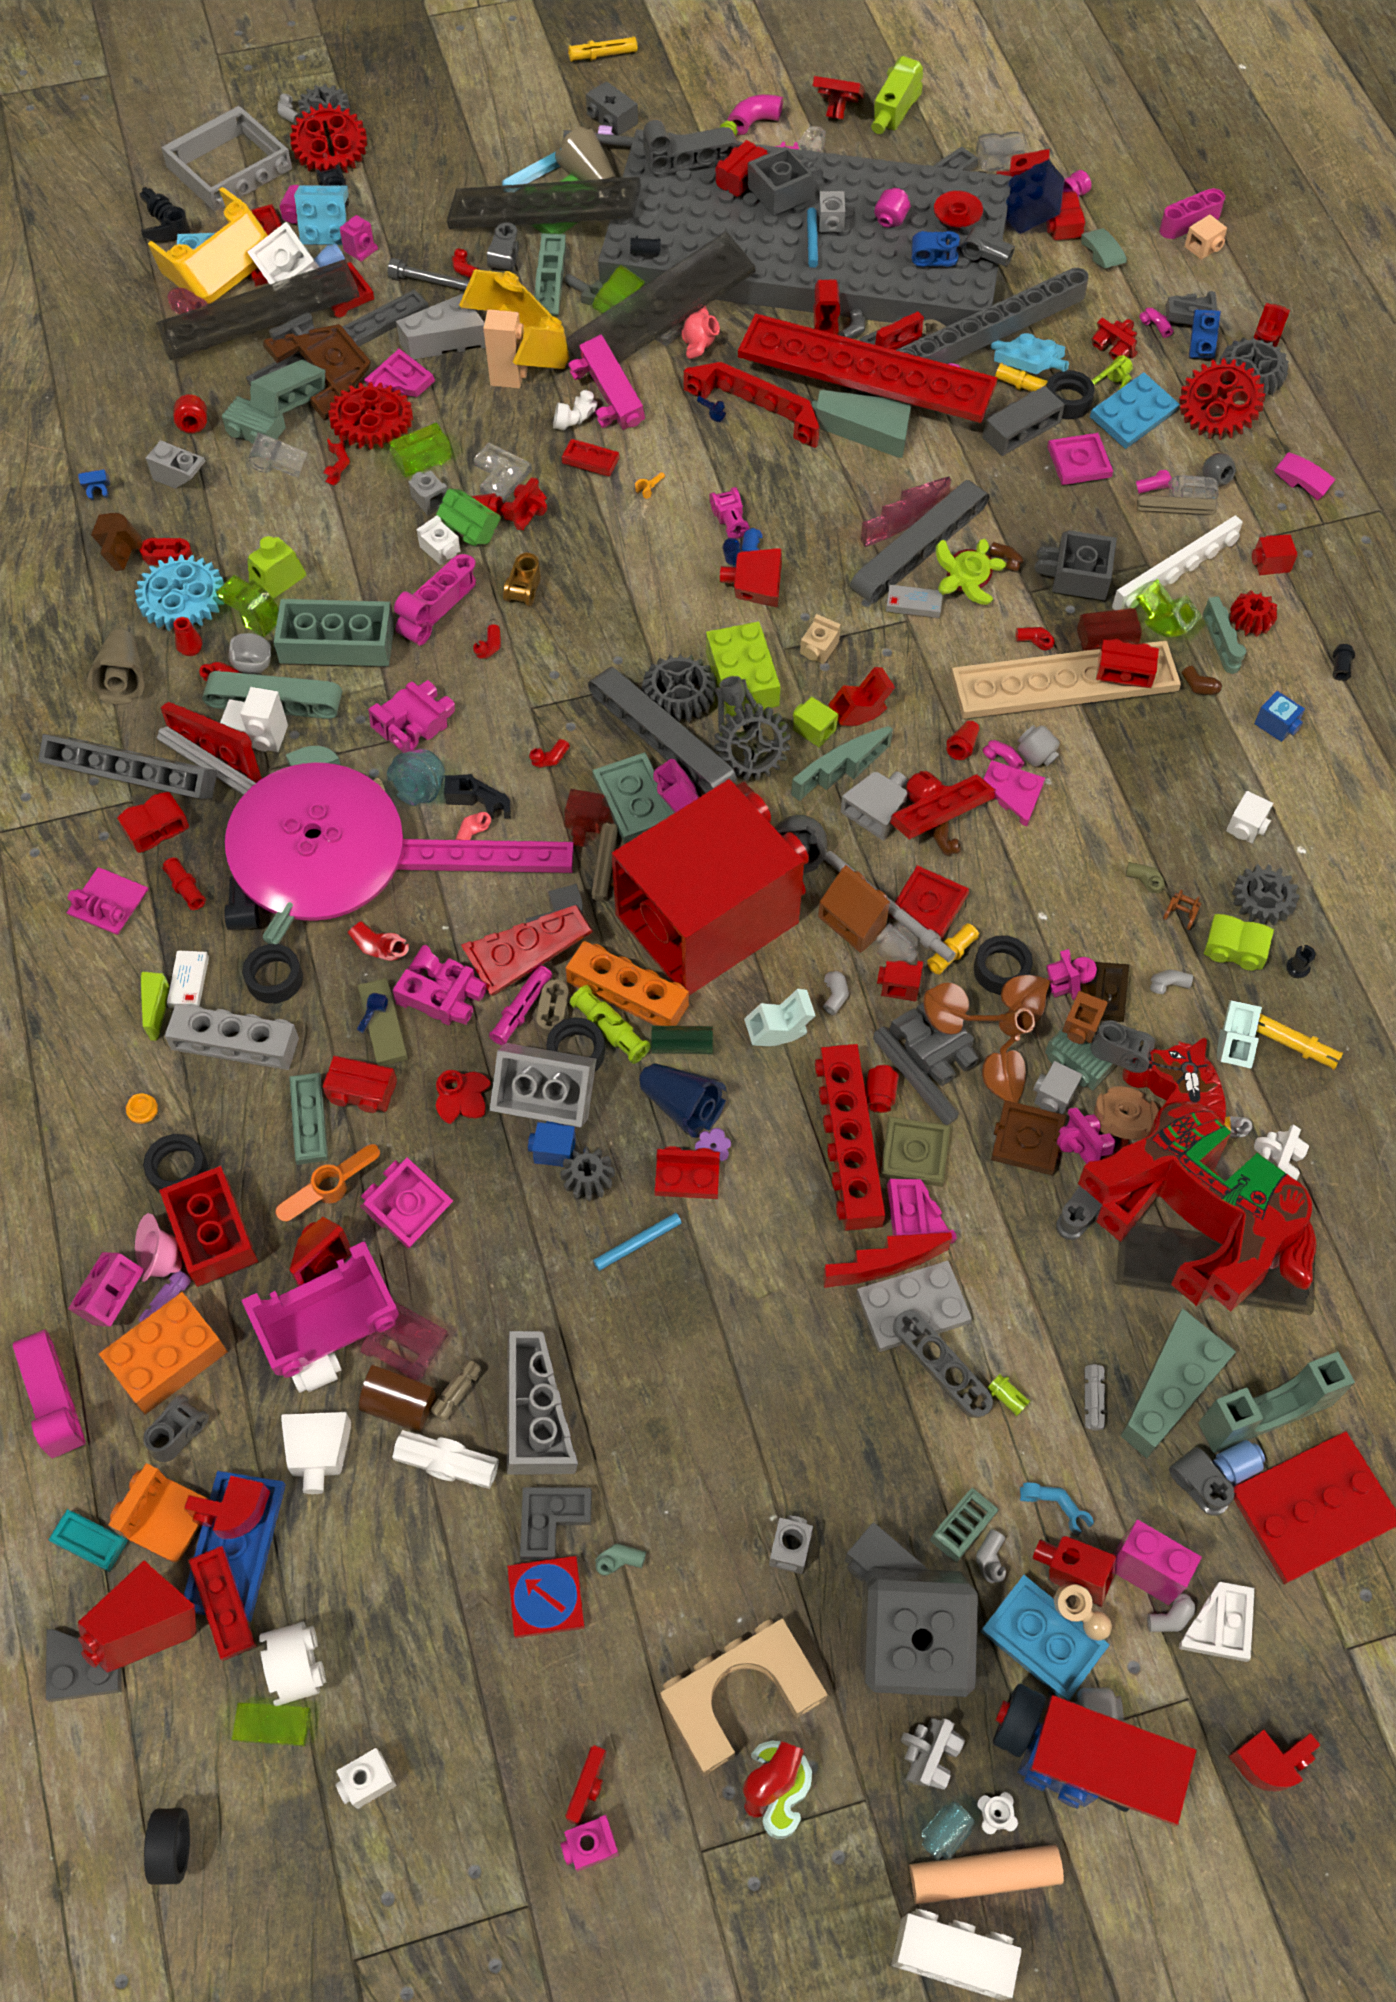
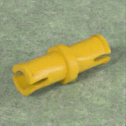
[995,363,1048,392]
[927,923,979,975]

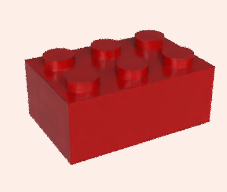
[159,1166,259,1287]

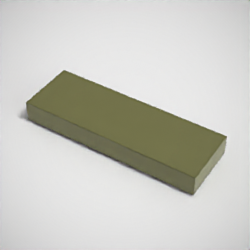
[358,978,408,1066]

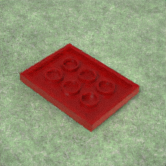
[1233,1431,1396,1585]

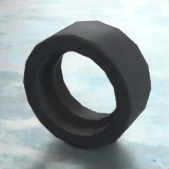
[1046,370,1095,419]
[973,935,1033,995]
[242,944,303,1003]
[546,1017,605,1072]
[143,1134,208,1193]
[144,1808,190,1885]

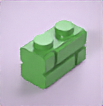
[436,488,501,546]

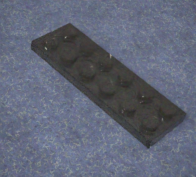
[1115,1223,1315,1315]

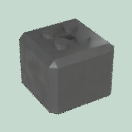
[860,1567,978,1697]

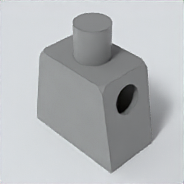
[840,771,908,841]

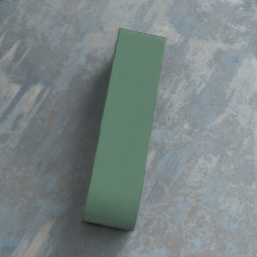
[203,671,342,719]

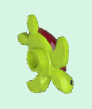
[936,539,1006,605]

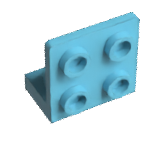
[294,185,349,245]

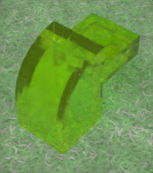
[216,575,279,637]
[1135,579,1202,637]

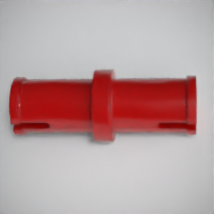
[162,857,206,910]

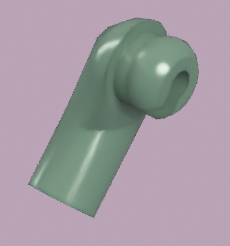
[595,1544,646,1576]

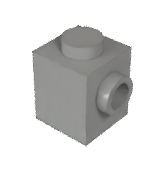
[1033,1061,1083,1114]

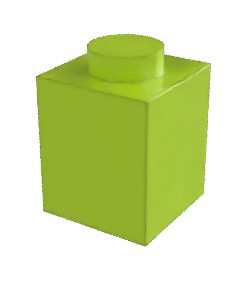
[793,696,838,748]

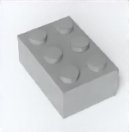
[490,1043,597,1127]

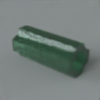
[651,1026,713,1054]

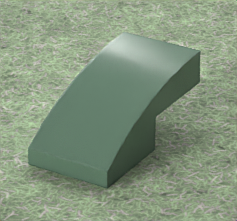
[1081,228,1127,269]

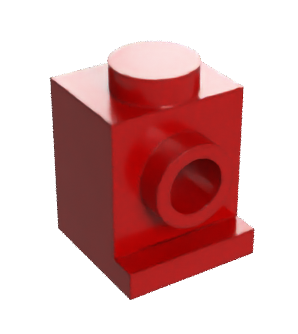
[877,961,923,1002]

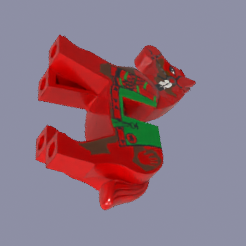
[1078,1038,1317,1311]

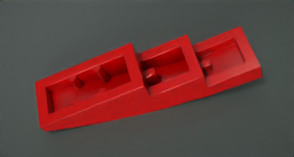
[823,1232,952,1288]

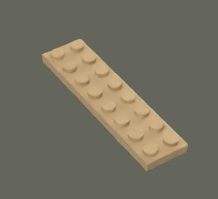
[951,640,1181,719]

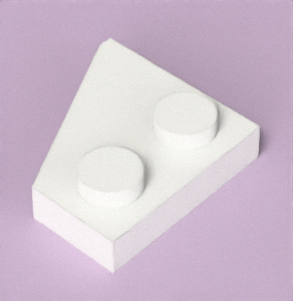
[1179,1582,1255,1662]

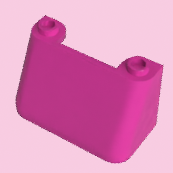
[241,1241,399,1378]

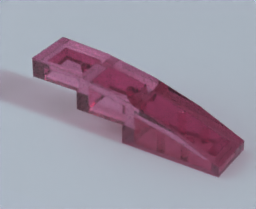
[861,476,951,547]

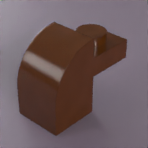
[91,513,142,571]

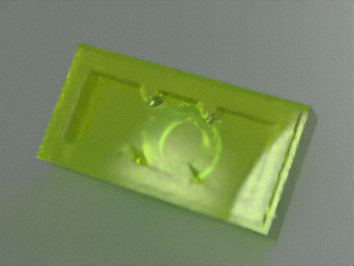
[232,1702,311,1747]

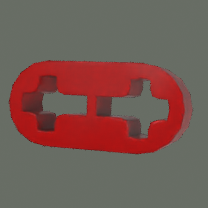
[139,538,193,565]

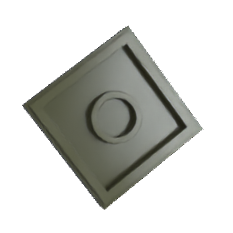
[880,1116,950,1187]

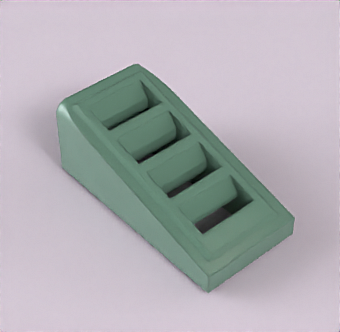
[930,1488,999,1563]

